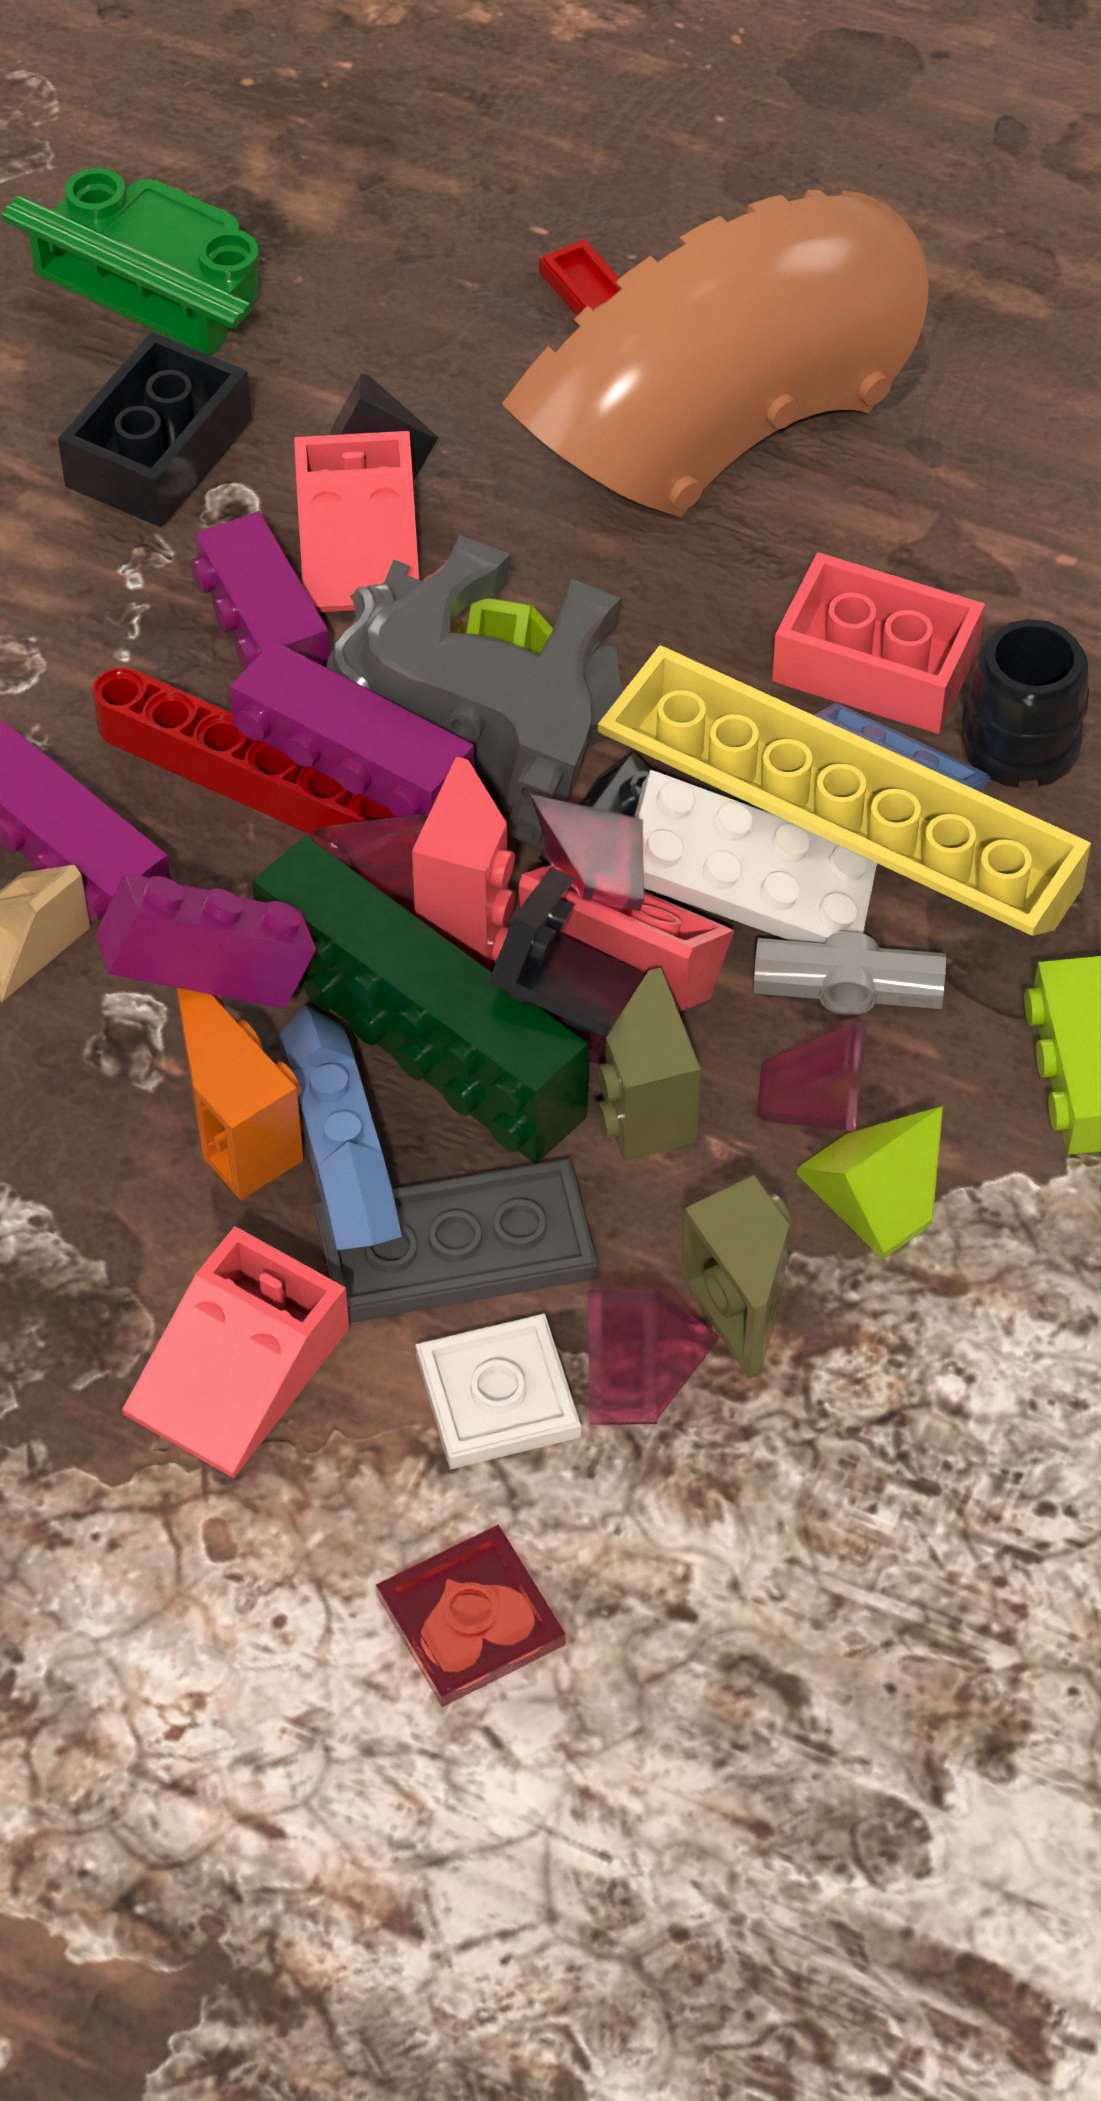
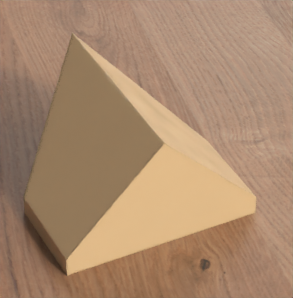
[0,865,90,1003]

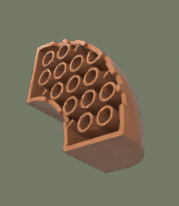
[502,190,929,517]

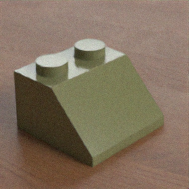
[596,968,701,1161]
[681,1175,792,1379]

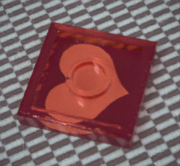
[376,1524,566,1707]

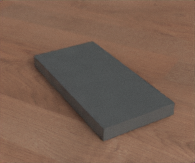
[314,1158,598,1323]

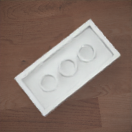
[619,770,877,943]

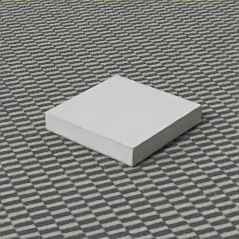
[416,1313,581,1470]

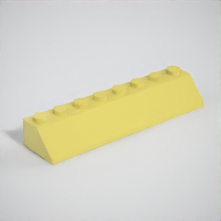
[598,645,1091,936]

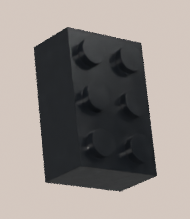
[58,331,252,528]

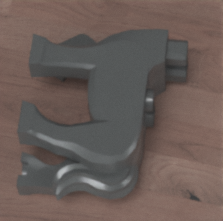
[326,535,624,845]

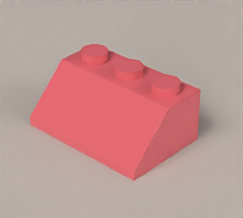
[412,757,516,972]
[518,859,735,1011]

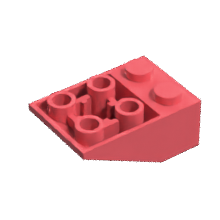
[294,431,419,613]
[122,1226,349,1478]

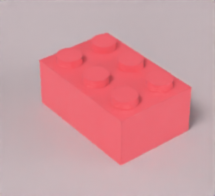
[772,552,985,734]

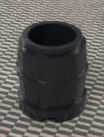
[962,619,1089,787]

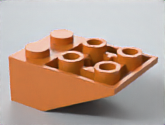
[177,988,304,1201]

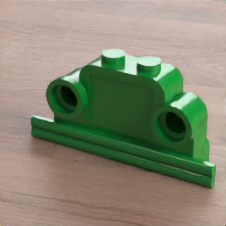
[1,168,259,356]

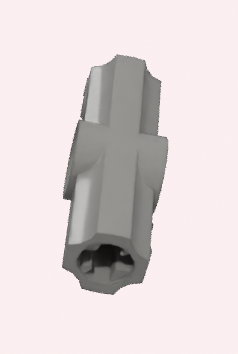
[753,932,947,1015]

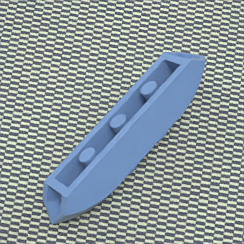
[278,1004,402,1250]

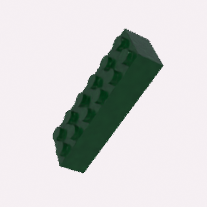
[252,836,588,1164]

